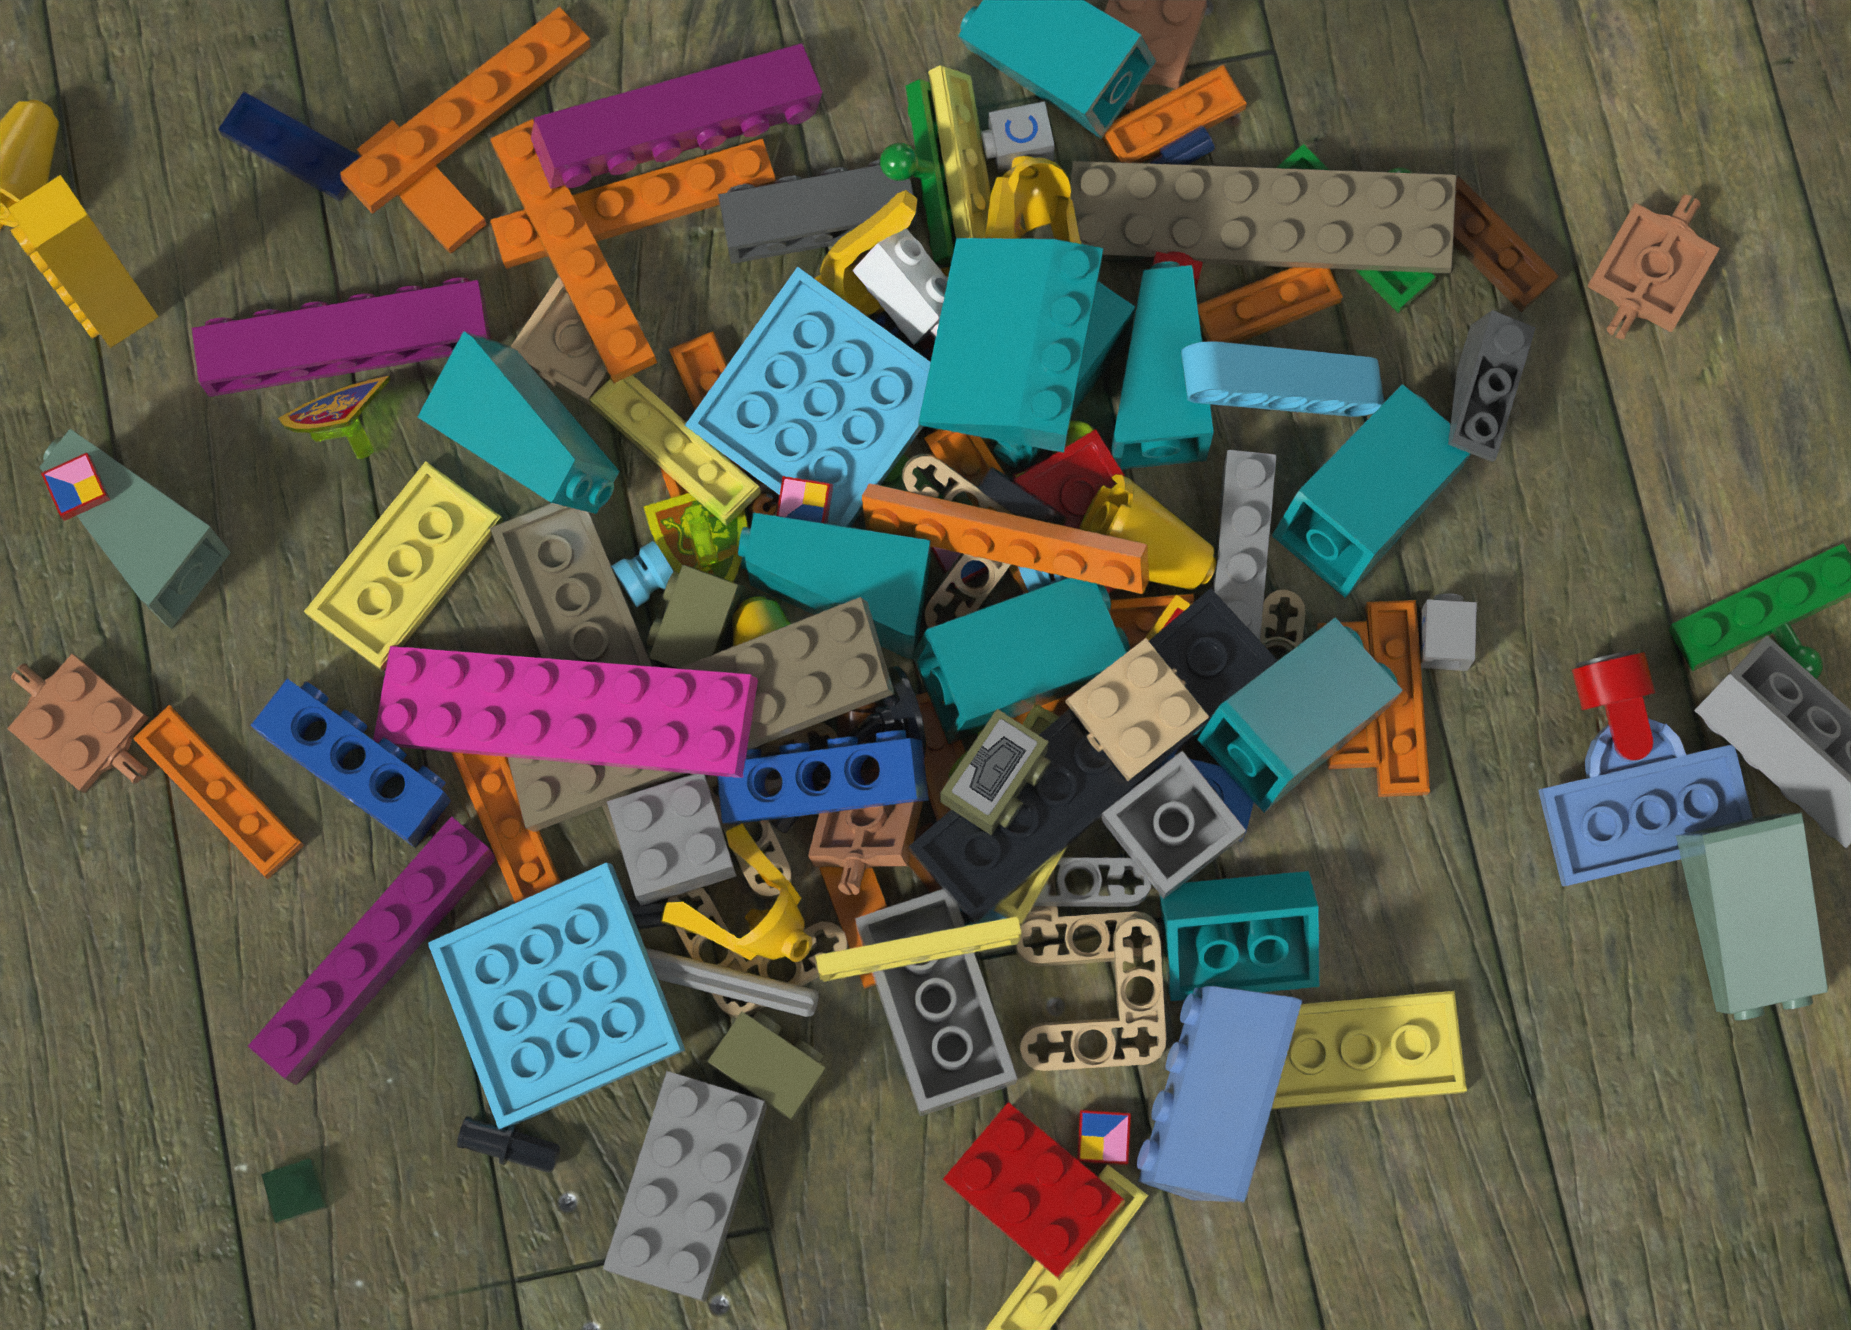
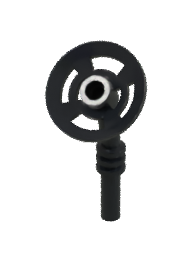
[771,666,926,834]

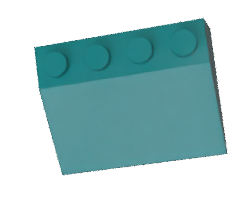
[918,238,1103,453]

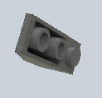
[1448,310,1535,462]

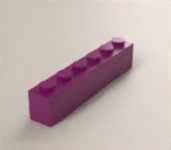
[531,43,823,189]
[192,278,491,397]
[248,816,496,1085]

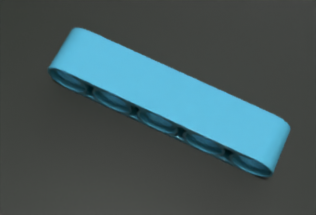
[1181,341,1384,417]

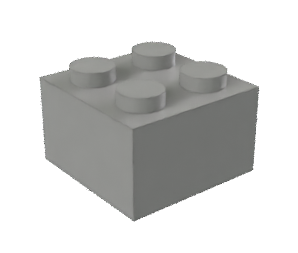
[1101,751,1246,899]
[607,774,736,906]

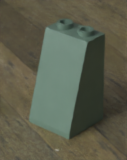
[39,429,231,629]
[1676,813,1828,1021]

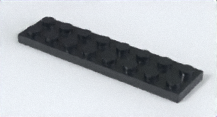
[908,588,1278,925]

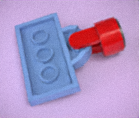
[1538,649,1753,886]

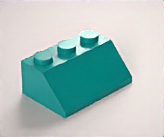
[1160,871,1320,1001]

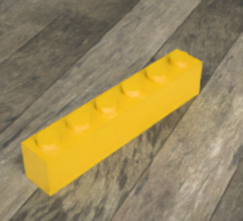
[8,175,159,348]

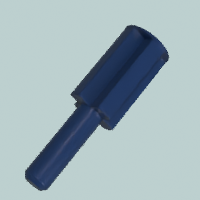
[1147,125,1215,165]

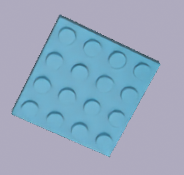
[685,267,931,528]
[428,863,685,1129]

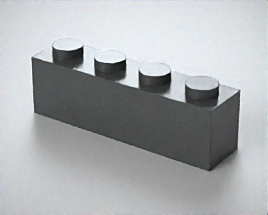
[718,160,917,264]

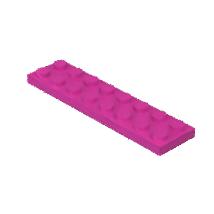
[373,646,758,778]

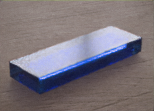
[218,91,361,201]

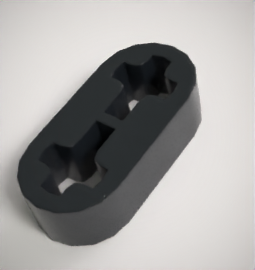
[977,467,1068,526]

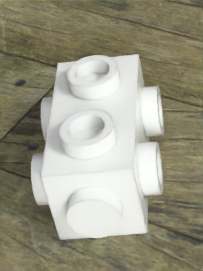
[853,228,948,345]

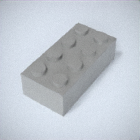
[1694,635,1851,848]
[855,889,1017,1117]
[603,1071,767,1302]

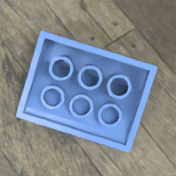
[1137,986,1302,1202]

